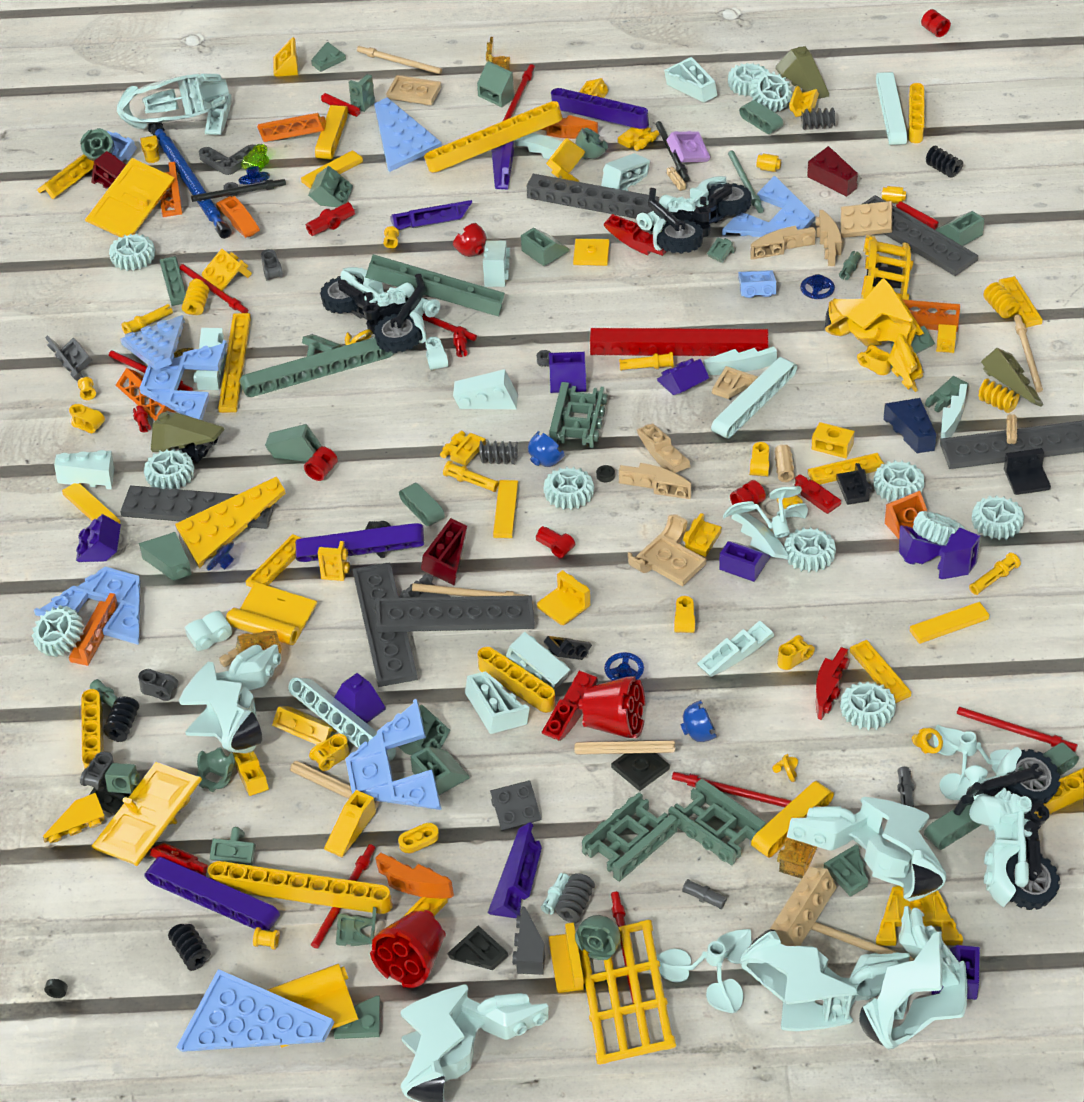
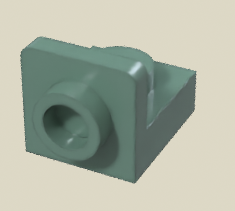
[707,237,735,263]

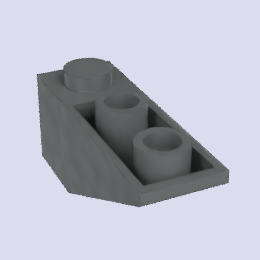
[512,906,545,975]

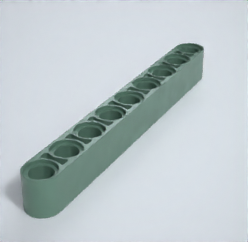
[239,337,394,397]
[924,743,1079,850]

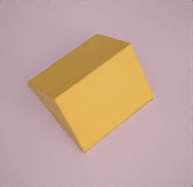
[273,37,298,77]

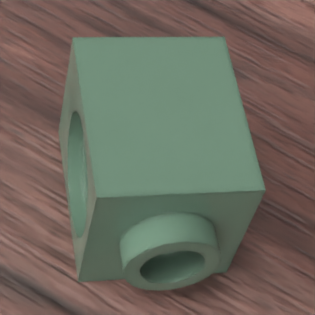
[105,763,140,794]

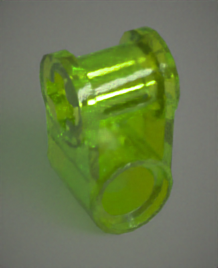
[241,144,269,174]

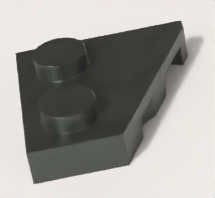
[447,925,509,970]

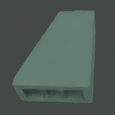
[265,424,322,462]
[139,532,192,581]

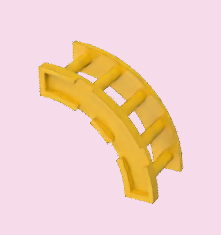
[860,235,913,300]

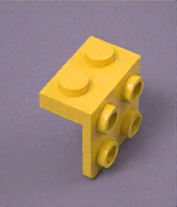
[546,138,585,182]
[201,249,252,291]
[537,570,590,625]

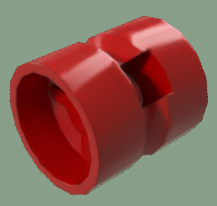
[921,9,951,37]
[304,446,338,481]
[730,480,766,513]

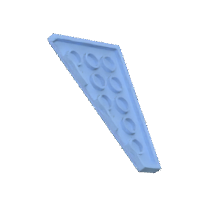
[374,97,442,172]
[120,315,185,370]
[176,969,334,1052]

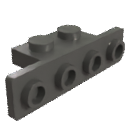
[45,335,92,381]

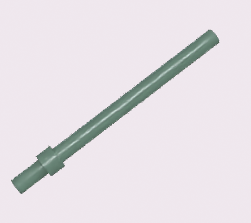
[728,150,764,213]

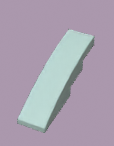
[205,94,232,135]
[514,133,562,159]
[703,346,777,375]
[941,384,967,438]
[731,513,789,559]
[697,621,774,677]

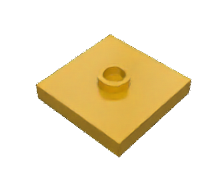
[573,239,609,266]

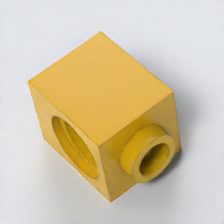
[936,324,957,353]

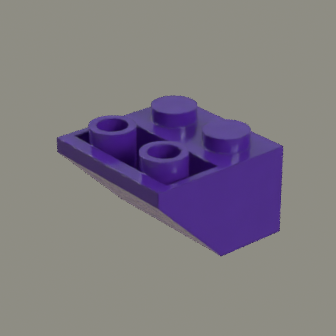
[549,351,586,393]
[656,358,709,395]
[76,514,121,562]
[937,527,980,580]
[719,541,771,582]
[931,945,980,1000]

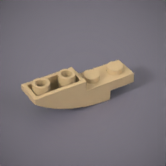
[816,210,842,266]
[750,226,816,260]
[637,423,690,473]
[619,463,691,499]

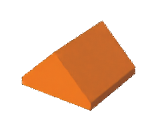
[885,491,928,539]

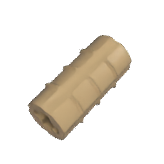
[774,445,794,482]

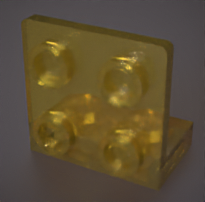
[486,37,510,71]

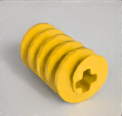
[182,279,210,315]
[983,282,1020,318]
[978,378,1019,413]

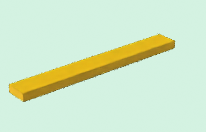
[218,313,251,413]

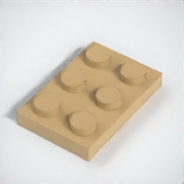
[386,75,442,105]
[841,201,892,238]

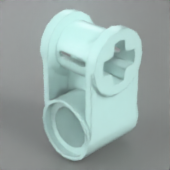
[425,337,448,370]

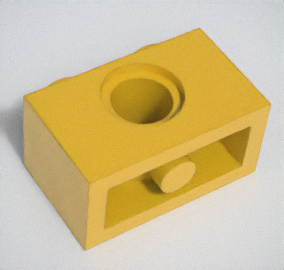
[811,422,855,459]

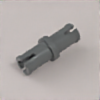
[682,879,727,910]

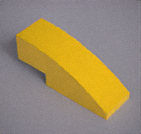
[230,751,269,796]

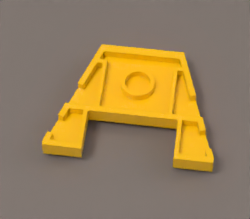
[876,887,963,946]

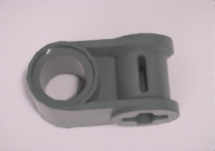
[261,249,283,281]
[138,669,179,701]
[80,751,114,792]

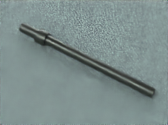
[655,121,689,182]
[191,179,286,202]

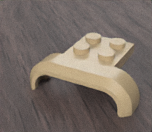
[628,514,706,587]

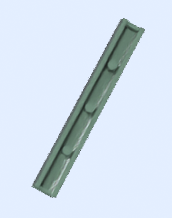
[365,254,505,317]

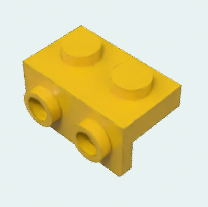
[789,86,819,117]

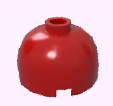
[453,223,487,257]

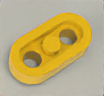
[398,823,439,853]

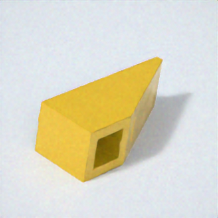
[324,790,376,858]
[43,793,104,843]

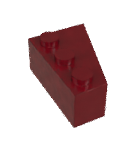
[807,146,858,197]
[91,151,127,189]
[421,518,467,586]

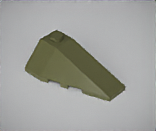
[776,46,829,99]
[981,348,1044,407]
[151,412,225,452]

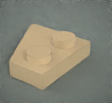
[712,366,758,399]

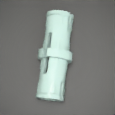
[541,873,570,915]

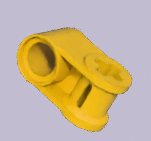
[140,135,160,163]
[857,345,891,376]
[69,404,105,434]
[749,442,769,477]
[674,596,695,633]
[777,635,815,670]
[309,734,350,771]

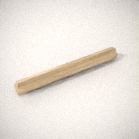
[574,740,676,755]
[290,761,379,809]

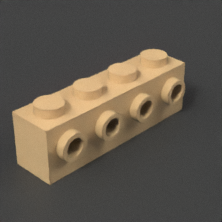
[770,867,837,946]

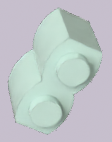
[185,611,232,651]

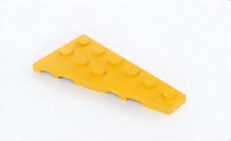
[175,476,286,569]

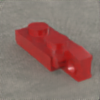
[794,474,841,514]
[150,843,208,876]

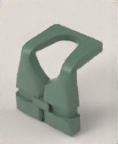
[336,907,376,946]

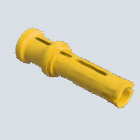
[121,304,173,335]
[619,352,674,371]
[443,460,499,492]
[969,552,1021,595]

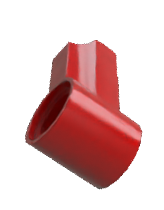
[536,526,576,558]

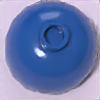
[528,431,565,467]
[680,700,717,742]

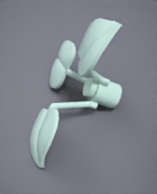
[723,486,808,538]
[933,725,1021,800]
[657,929,752,1013]

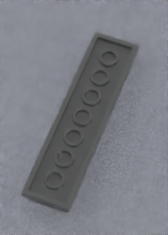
[862,195,978,276]
[940,420,1084,469]
[120,485,275,529]
[352,562,418,687]
[375,595,535,632]

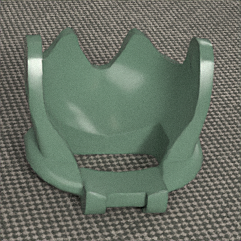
[197,747,235,792]

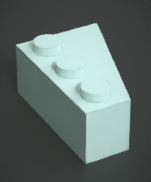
[664,57,717,103]
[601,153,650,191]
[483,241,510,287]
[194,328,227,390]
[453,369,518,409]
[54,450,115,489]
[505,632,570,690]
[465,671,530,734]

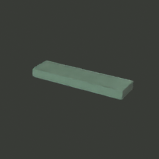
[159,256,186,306]

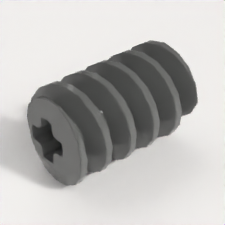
[801,107,835,130]
[479,440,518,464]
[555,873,595,923]

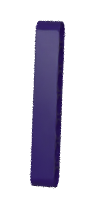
[551,88,649,129]
[295,523,424,562]
[144,857,280,931]

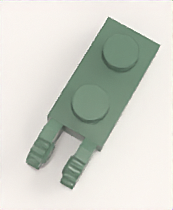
[925,376,968,412]

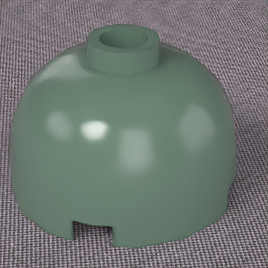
[80,128,114,161]
[575,128,609,159]
[575,915,621,960]

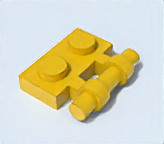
[618,127,659,151]
[440,431,486,466]

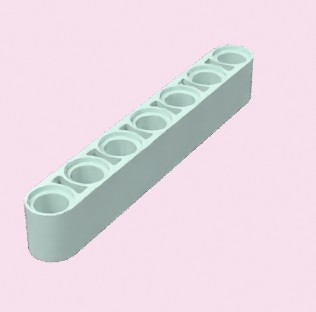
[876,72,907,145]
[711,357,797,439]
[288,678,396,761]

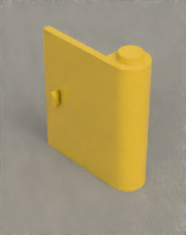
[226,582,317,646]
[267,963,358,1048]

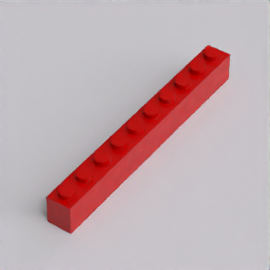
[590,328,768,356]

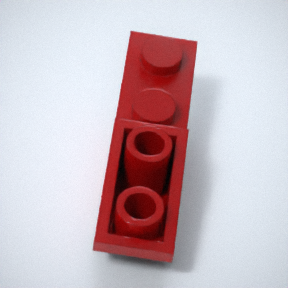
[604,214,667,256]
[815,647,850,720]
[542,670,598,741]

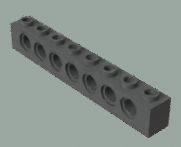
[526,173,659,219]

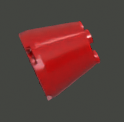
[579,676,646,738]
[370,910,446,988]

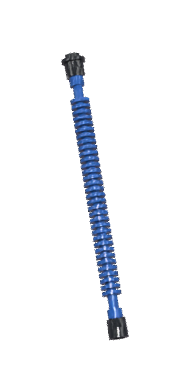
[147,123,232,239]

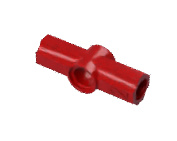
[305,202,355,236]

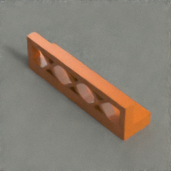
[257,113,326,142]
[160,162,182,217]
[903,300,960,332]
[115,368,176,421]
[69,593,118,666]

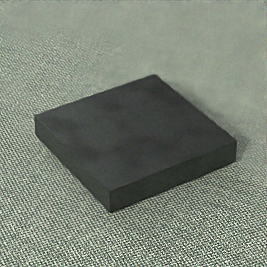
[611,753,670,791]

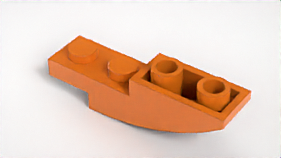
[541,115,598,139]
[216,196,260,238]
[375,853,454,899]

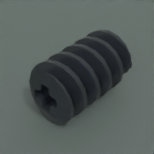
[926,145,963,178]
[103,696,140,742]
[168,924,211,971]

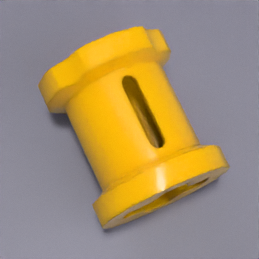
[383,226,399,248]
[77,377,96,400]
[253,927,280,950]

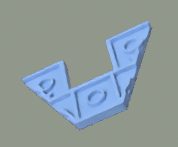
[722,176,815,237]
[139,340,227,420]
[34,567,140,645]
[345,699,442,810]

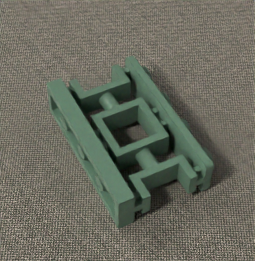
[549,382,608,448]
[668,779,766,866]
[582,792,677,882]

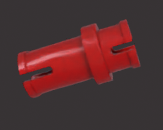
[453,331,468,357]
[133,405,151,433]

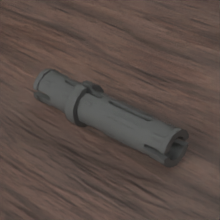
[897,767,914,807]

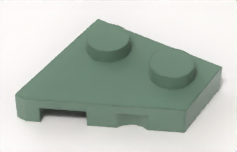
[311,42,346,72]
[824,844,868,897]
[334,996,380,1039]

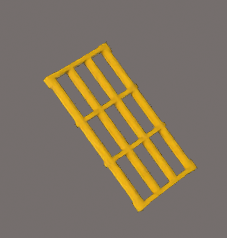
[578,920,676,1065]

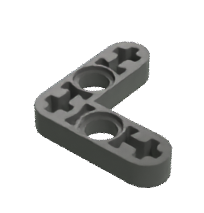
[199,144,260,175]

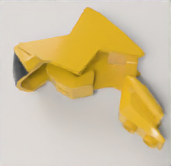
[825,278,924,392]

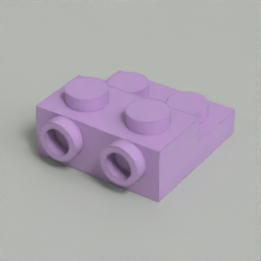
[667,131,710,162]

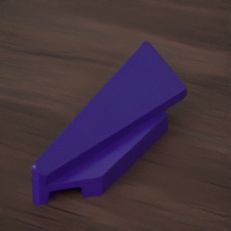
[491,141,514,190]
[390,200,472,230]
[488,822,542,918]

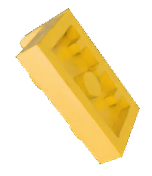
[579,78,608,98]
[683,513,722,557]
[318,541,350,581]

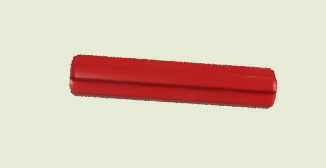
[321,93,361,117]
[896,201,939,230]

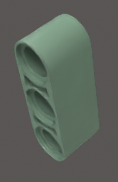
[739,100,783,134]
[399,482,445,527]

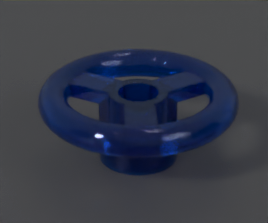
[238,166,270,185]
[800,274,835,299]
[206,541,234,571]
[604,652,644,681]

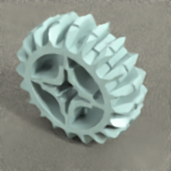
[728,63,768,97]
[749,71,793,112]
[109,233,155,271]
[144,449,194,489]
[873,460,924,502]
[543,466,594,510]
[972,495,1024,540]
[913,511,964,546]
[784,527,836,572]
[31,605,84,657]
[840,680,896,731]

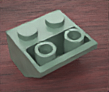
[477,61,514,107]
[308,165,353,207]
[935,211,985,246]
[521,227,570,266]
[398,704,450,755]
[410,746,469,795]

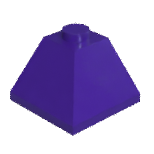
[899,525,943,565]
[334,673,386,723]

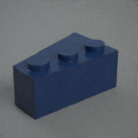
[883,398,936,454]

